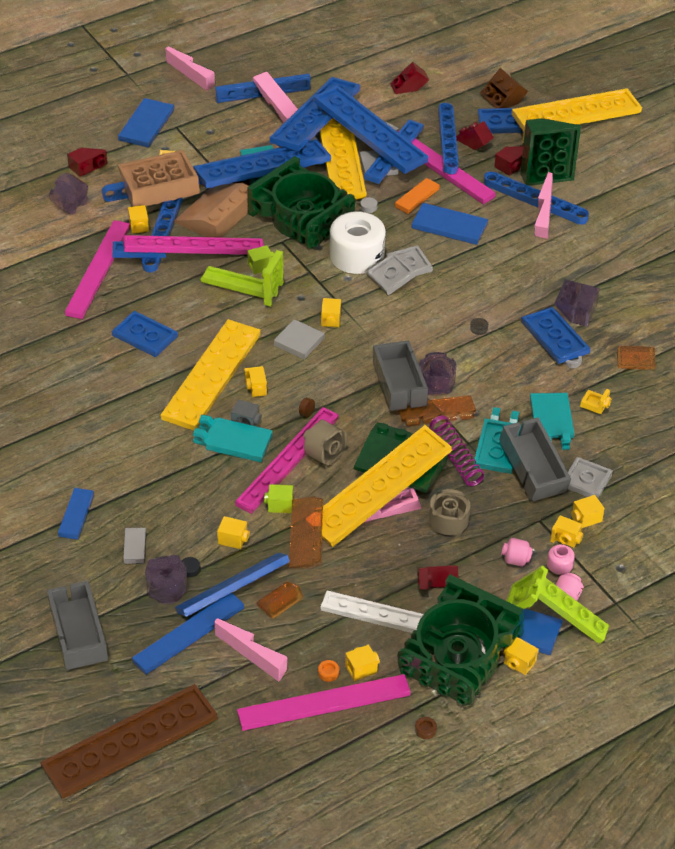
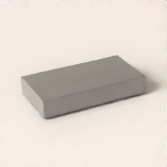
[123,528,146,564]

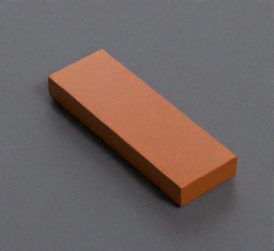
[395,178,440,214]

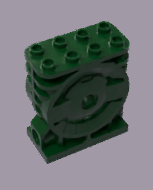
[247,156,356,249]
[397,574,524,706]

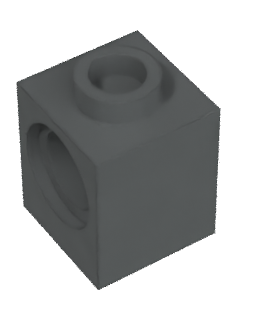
[231,399,262,426]

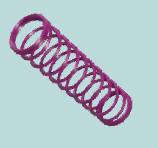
[429,416,484,486]

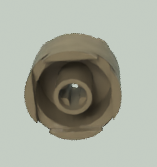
[303,419,348,465]
[429,489,470,536]

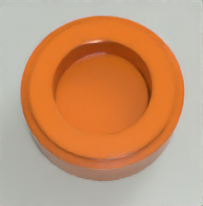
[318,660,339,682]

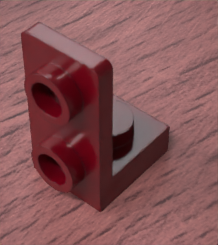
[417,565,459,589]

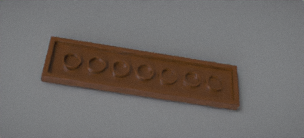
[40,684,218,799]

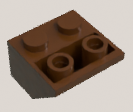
[480,68,528,108]

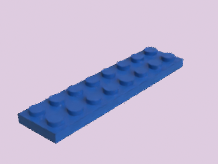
[270,77,360,151]
[313,85,429,174]
[193,140,331,188]

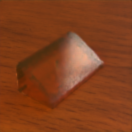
[617,346,655,369]
[256,581,303,619]

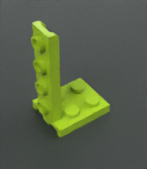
[201,250,283,306]
[506,565,609,643]

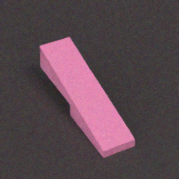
[165,47,215,91]
[253,72,298,123]
[535,172,553,239]
[365,487,421,522]
[215,618,287,682]

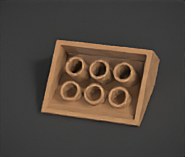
[118,150,200,207]
[175,183,249,238]

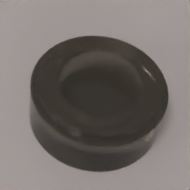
[470,318,489,335]

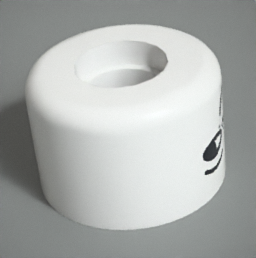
[330,212,386,274]

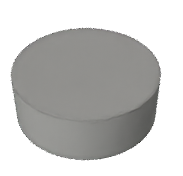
[360,197,377,213]
[563,355,582,368]

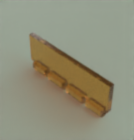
[398,395,476,426]
[289,496,324,569]

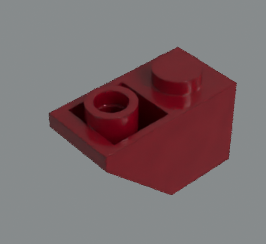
[390,62,429,94]
[456,121,494,150]
[494,146,523,176]
[67,147,108,177]

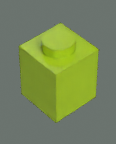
[247,245,274,274]
[264,484,293,513]

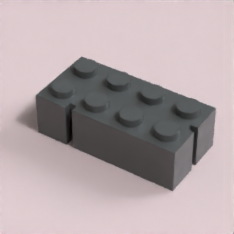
[373,340,428,411]
[499,417,571,502]
[47,581,108,670]

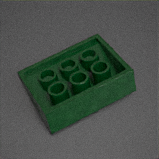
[520,118,581,186]
[353,422,448,493]

